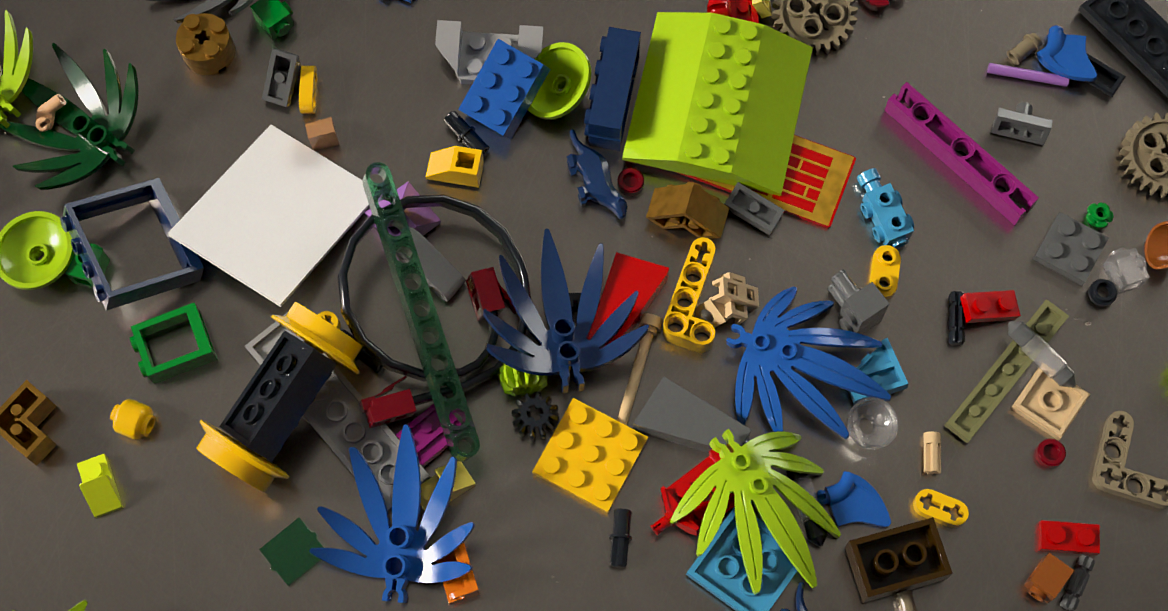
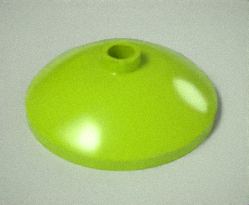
[528,42,591,119]
[0,211,74,290]

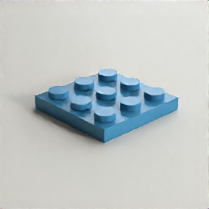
[686,507,797,611]

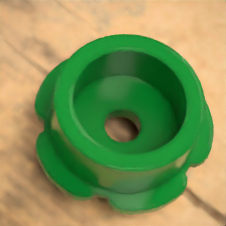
[1086,202,1114,228]

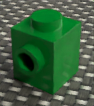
[250,0,294,40]
[65,243,110,288]

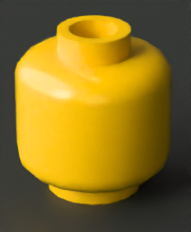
[110,399,156,440]

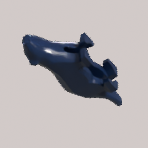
[566,129,628,219]

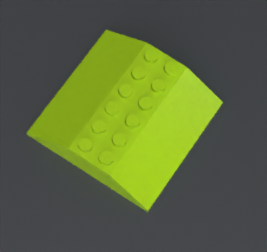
[622,12,813,196]

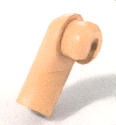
[35,94,66,132]

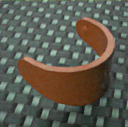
[1145,221,1168,270]

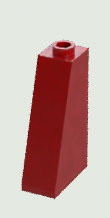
[587,252,669,349]

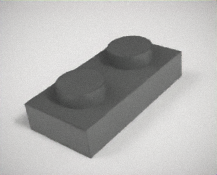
[724,182,785,235]

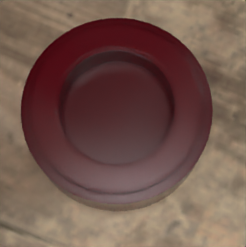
[617,168,644,197]
[1035,438,1066,469]

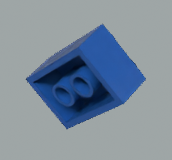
[458,39,551,139]

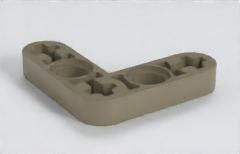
[1092,410,1168,509]

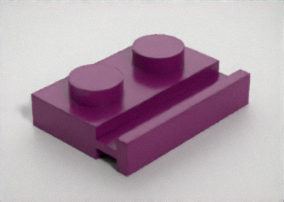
[396,399,467,467]

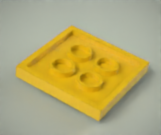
[532,398,648,514]

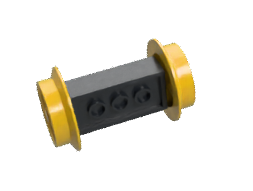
[196,302,363,492]

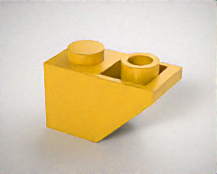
[425,146,484,188]

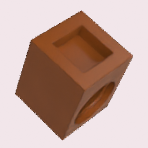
[1024,552,1074,603]

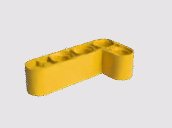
[662,237,716,353]

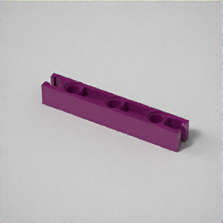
[885,82,1039,225]

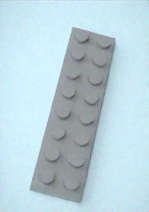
[245,312,431,513]

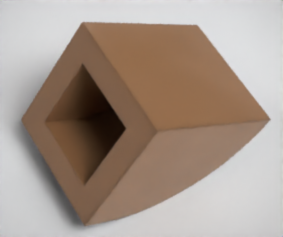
[305,117,339,151]

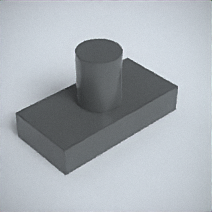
[991,102,1053,145]

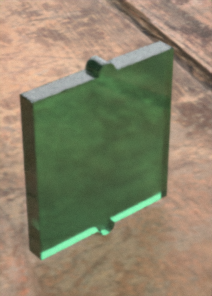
[259,518,324,586]

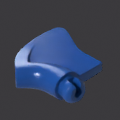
[1036,25,1097,82]
[816,471,891,527]

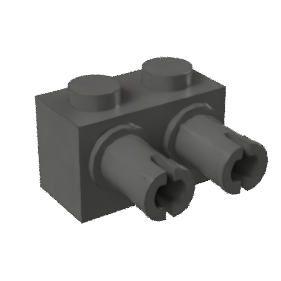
[827,269,889,334]

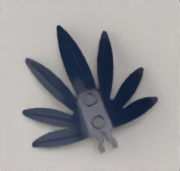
[483,228,649,393]

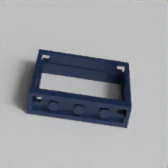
[60,178,204,311]

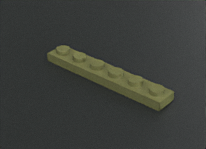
[945,299,1069,443]

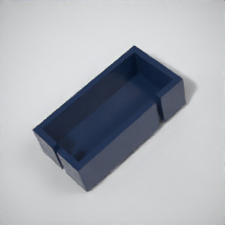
[584,27,641,151]

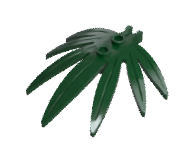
[0,43,139,190]

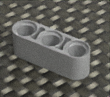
[391,227,465,302]

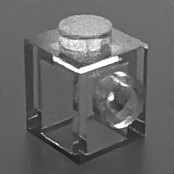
[1103,247,1149,294]

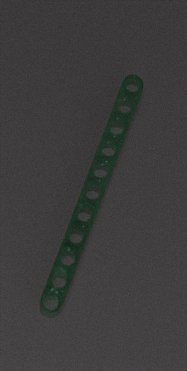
[362,162,480,462]

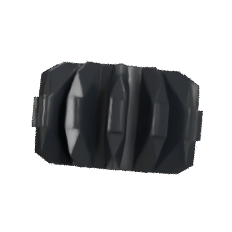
[511,392,560,441]

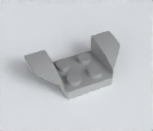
[435,20,544,84]

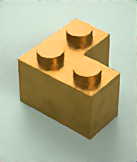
[646,182,729,239]
[0,380,57,466]

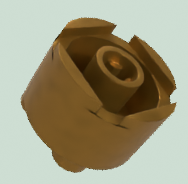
[176,13,235,75]

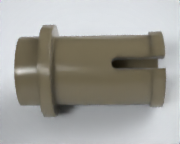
[1007,33,1042,65]
[894,590,917,611]

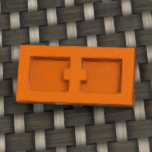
[436,542,480,604]

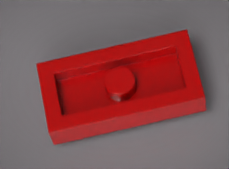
[960,290,1021,323]
[1039,520,1100,555]

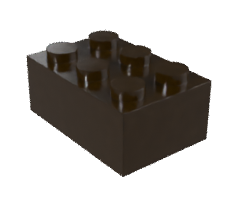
[845,517,953,603]

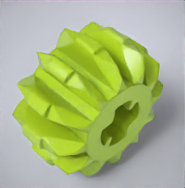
[499,364,548,396]

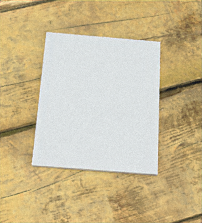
[168,125,380,307]

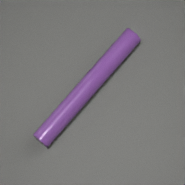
[987,63,1069,87]

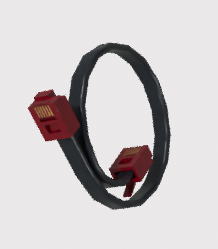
[338,194,531,428]

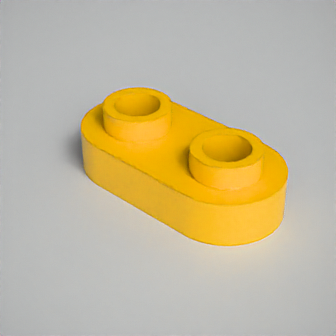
[869,245,901,300]

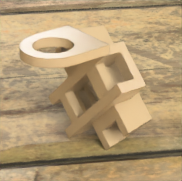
[695,272,759,328]

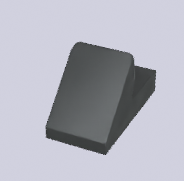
[262,48,301,107]

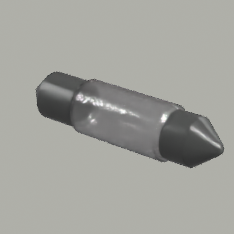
[1008,321,1076,388]

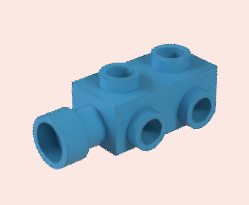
[857,168,914,249]

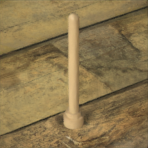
[617,313,664,425]

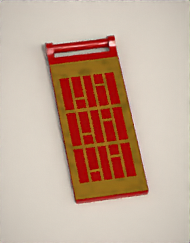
[676,135,856,229]

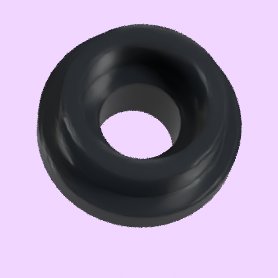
[1088,279,1117,307]

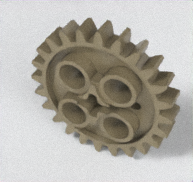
[771,0,858,55]
[1119,113,1168,198]

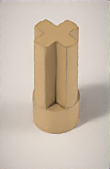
[923,431,941,475]

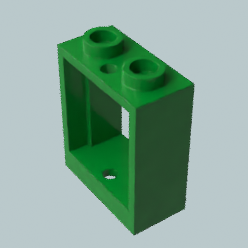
[130,302,218,384]

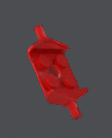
[650,449,735,536]

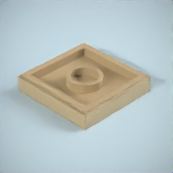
[1010,362,1090,441]

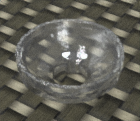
[847,397,898,449]

